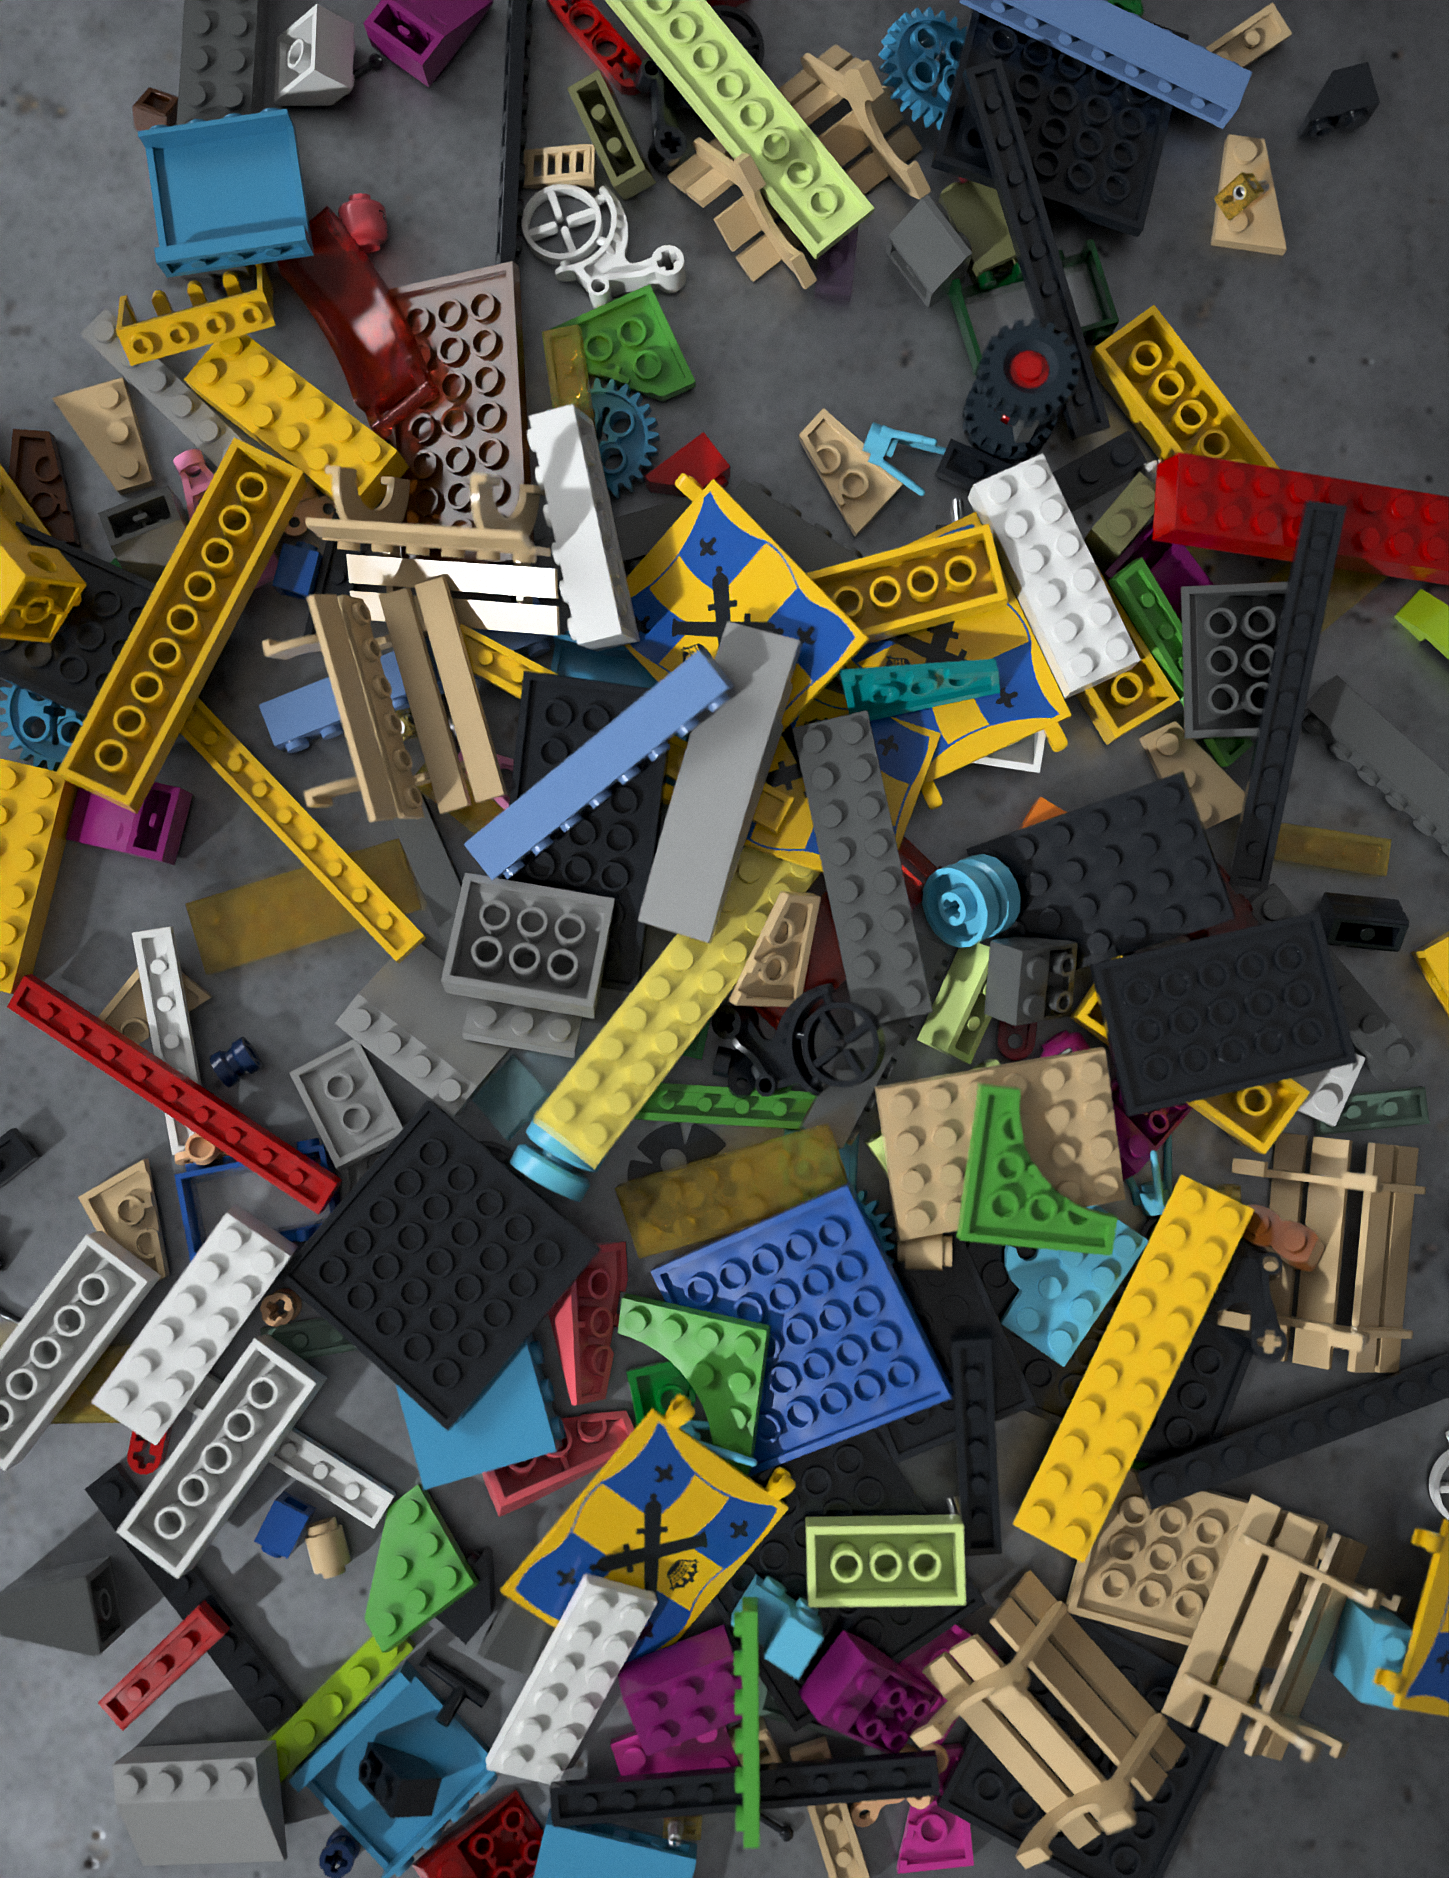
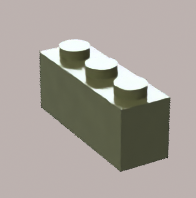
[567,69,656,201]

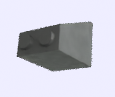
[0,1556,125,1656]
[477,1597,556,1676]

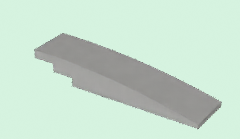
[638,621,802,944]

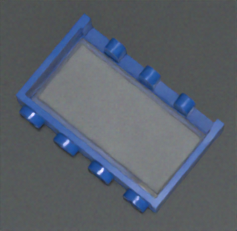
[174,1138,341,1263]

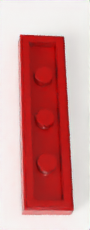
[98,1600,230,1731]

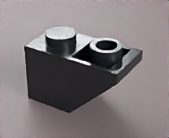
[1297,62,1380,138]
[435,1546,496,1645]
[358,1742,442,1818]

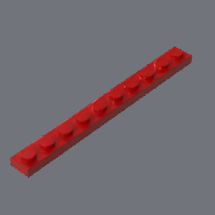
[7,974,342,1215]

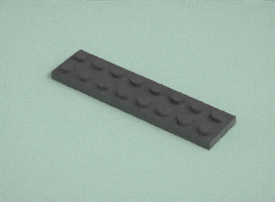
[792,710,933,1027]

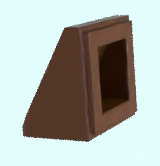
[132,87,178,131]

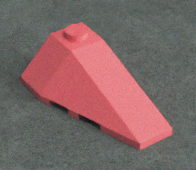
[548,1241,628,1405]
[482,1410,635,1517]

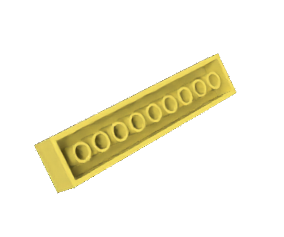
[533,846,821,1169]

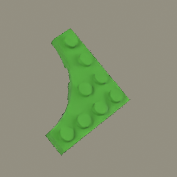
[957,1083,1118,1256]
[617,1293,771,1475]

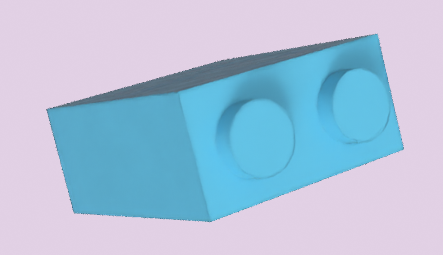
[1330,1597,1413,1710]

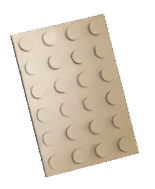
[875,1047,1125,1241]
[1065,1468,1328,1670]

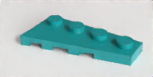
[840,659,1000,721]

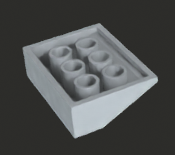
[441,873,615,1019]
[335,944,512,1117]
[112,1740,288,1866]

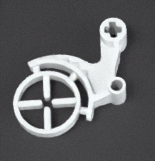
[522,184,686,309]

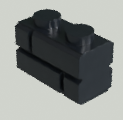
[1318,892,1409,952]

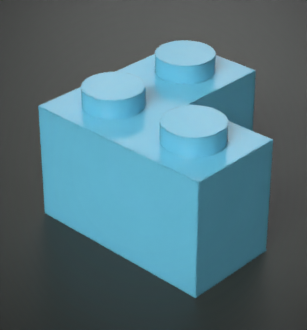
[731,1575,823,1679]

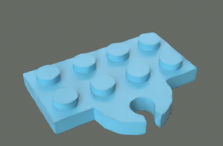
[1000,1205,1149,1367]

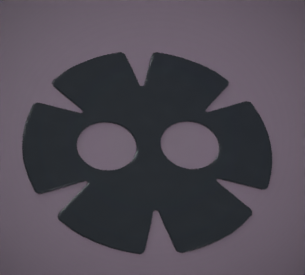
[627,1123,738,1234]

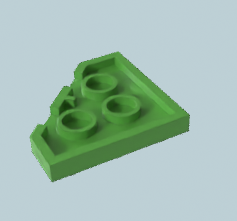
[550,284,696,402]
[364,1484,479,1653]

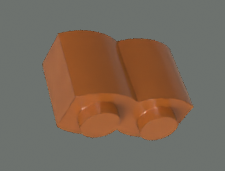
[1242,1204,1325,1272]

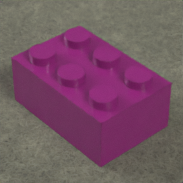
[618,1625,743,1756]

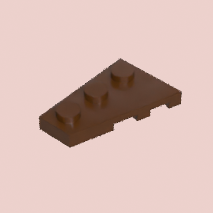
[8,429,80,546]

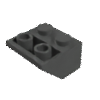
[885,194,972,308]
[98,486,189,584]
[984,937,1078,1026]

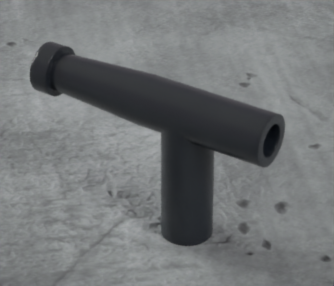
[419,1652,490,1727]

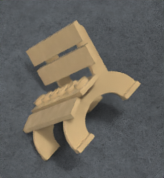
[667,44,931,289]
[306,465,560,635]
[262,577,507,822]
[1217,1133,1426,1373]
[1162,1494,1408,1762]
[910,1570,1186,1869]

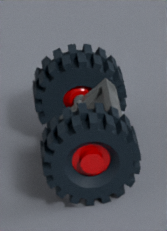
[962,318,1080,464]

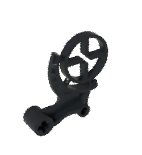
[634,5,765,171]
[712,983,885,1097]
[1139,1214,1288,1364]

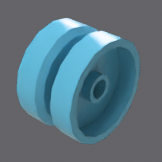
[922,854,1021,948]
[509,1116,608,1202]

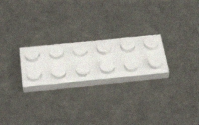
[486,1573,657,1784]

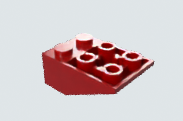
[412,1789,544,1878]

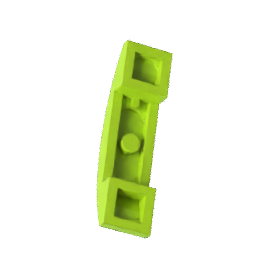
[1393,589,1449,660]

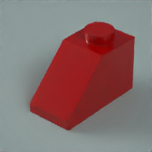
[645,432,731,497]

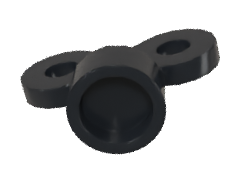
[712,1046,756,1098]

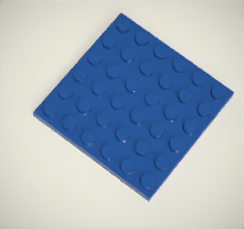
[650,1182,954,1476]

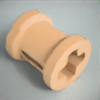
[260,1288,302,1327]

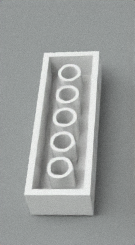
[527,404,640,652]
[968,453,1141,700]
[91,1204,298,1446]
[0,1231,161,1471]
[116,1334,328,1579]

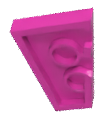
[896,1743,974,1874]

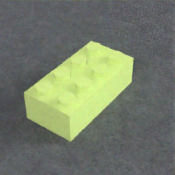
[805,1514,966,1607]

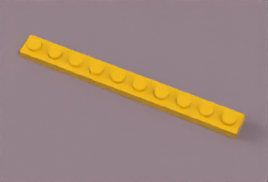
[460,624,795,834]
[180,698,426,964]

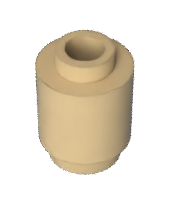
[898,1233,952,1270]
[305,1517,351,1579]

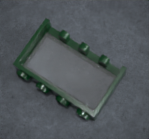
[948,238,1119,376]

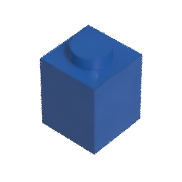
[272,541,323,601]
[254,1491,317,1559]

